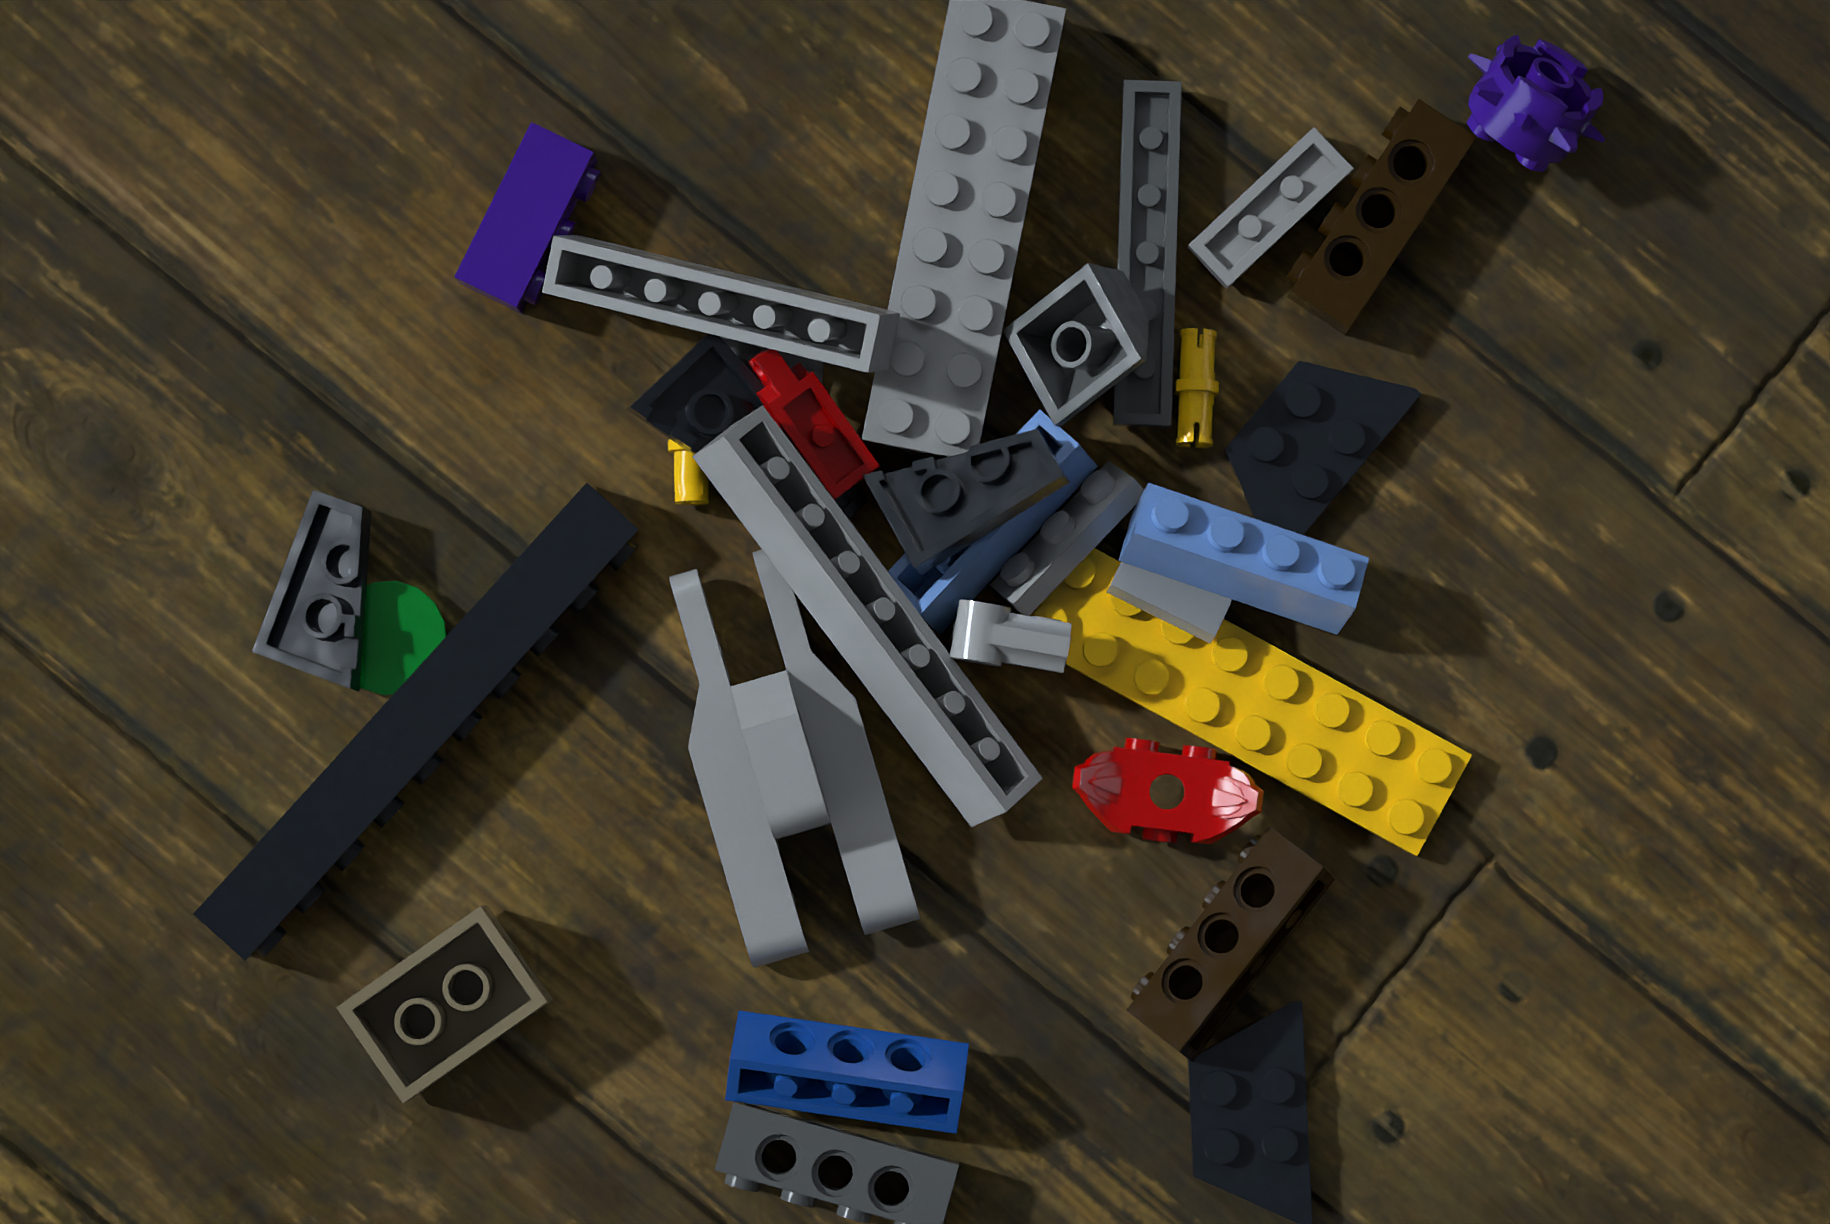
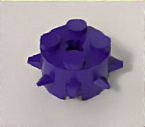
[1467,35,1605,172]

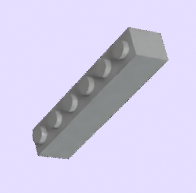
[542,235,900,373]

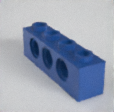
[725,1010,969,1134]

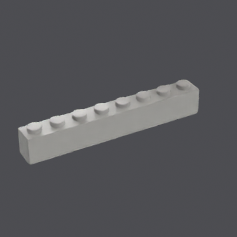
[692,405,1043,827]

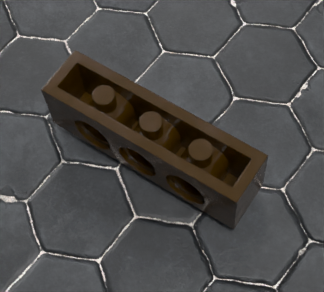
[1286,99,1477,335]
[1127,827,1335,1062]

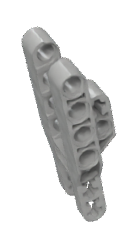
[669,549,920,968]

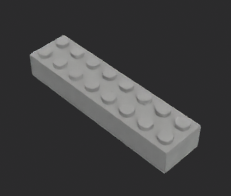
[862,0,1066,460]

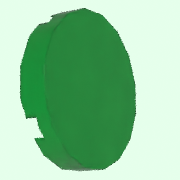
[360,581,447,695]

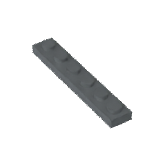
[1113,80,1182,428]

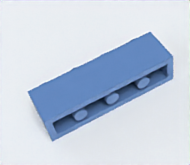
[888,409,1098,635]
[1118,483,1369,635]

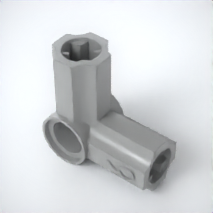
[948,600,1072,673]

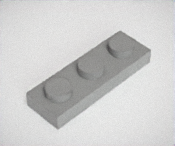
[1187,127,1354,289]
[989,460,1144,616]

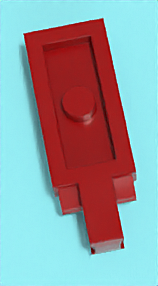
[748,348,880,500]

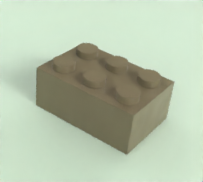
[336,905,553,1104]

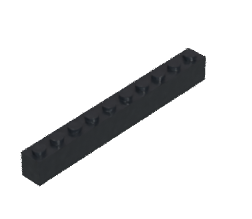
[193,483,639,961]

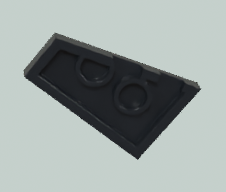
[252,490,372,692]

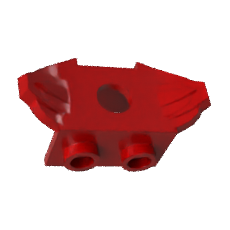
[1072,738,1264,844]

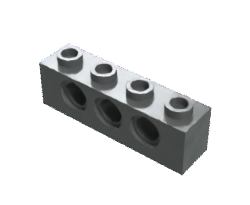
[715,1102,959,1224]

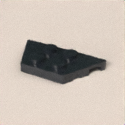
[1224,361,1421,535]
[1187,1001,1312,1224]

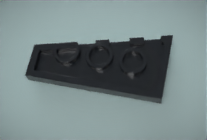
[626,333,868,519]

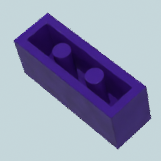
[454,122,601,314]

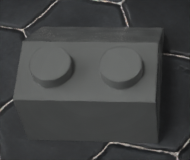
[1003,263,1150,427]

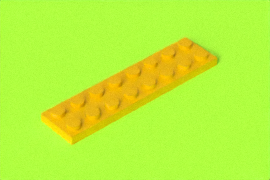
[1021,548,1472,856]

